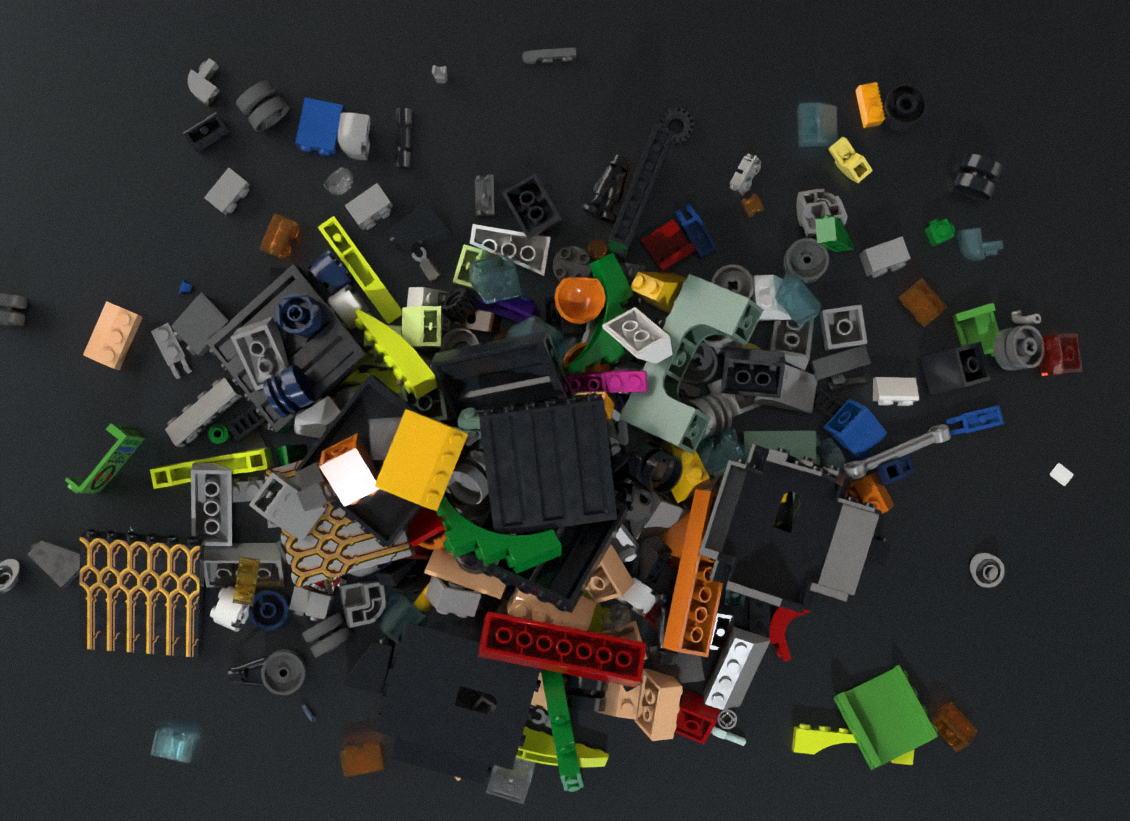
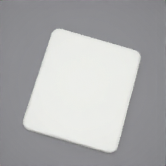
[1050,463,1074,486]

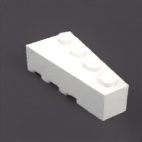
[470,224,551,276]

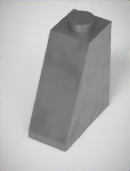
[27,540,80,587]

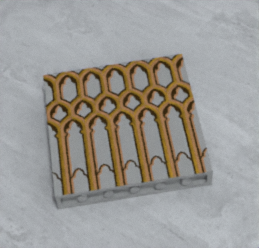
[265,460,416,587]

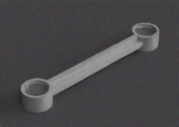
[844,424,951,480]

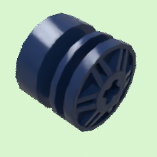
[263,364,315,418]

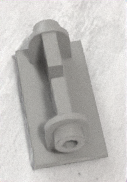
[729,154,762,196]

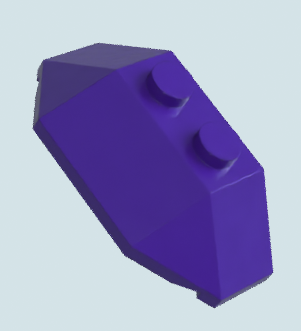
[474,289,546,332]

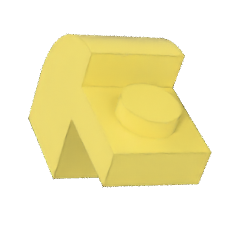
[828,136,873,183]

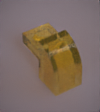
[233,557,260,606]

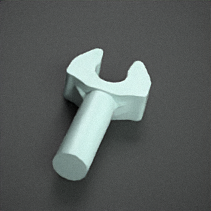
[711,726,746,746]

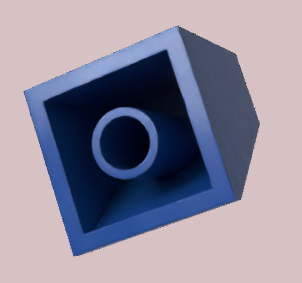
[823,399,887,461]

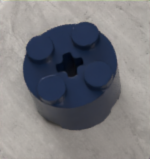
[308,250,354,295]
[276,293,323,336]
[248,589,291,630]

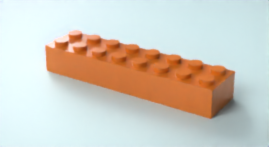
[662,489,723,657]

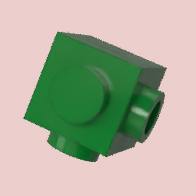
[924,218,955,247]

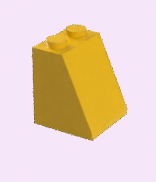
[630,272,687,314]

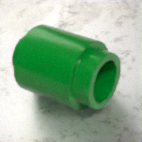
[208,424,231,444]

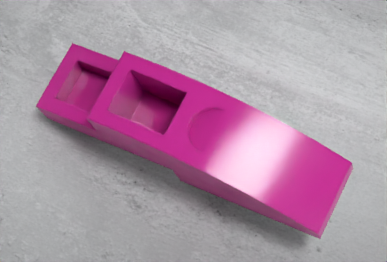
[566,370,648,393]

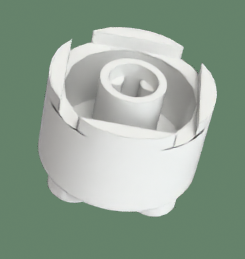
[328,284,371,330]
[616,574,659,615]
[210,586,254,632]

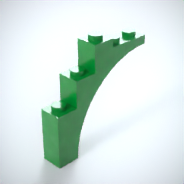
[564,253,634,375]
[436,495,562,574]
[541,670,584,792]

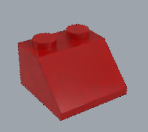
[675,689,720,745]

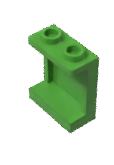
[952,303,999,357]

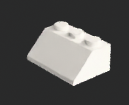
[602,307,673,364]

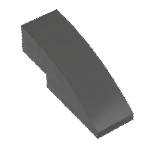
[810,345,871,381]

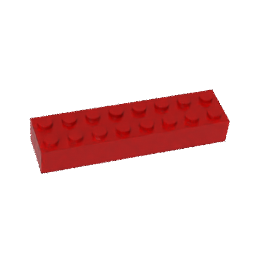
[478,611,646,688]

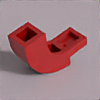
[767,606,811,661]

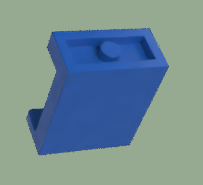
[295,97,345,156]

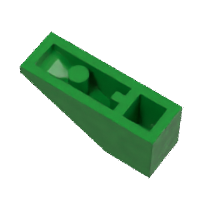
[816,215,854,252]

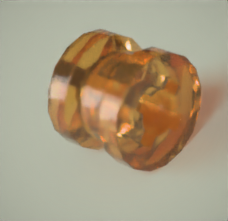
[741,193,764,218]
[588,239,607,261]

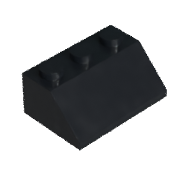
[721,347,785,398]

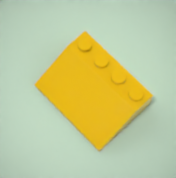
[374,409,468,511]

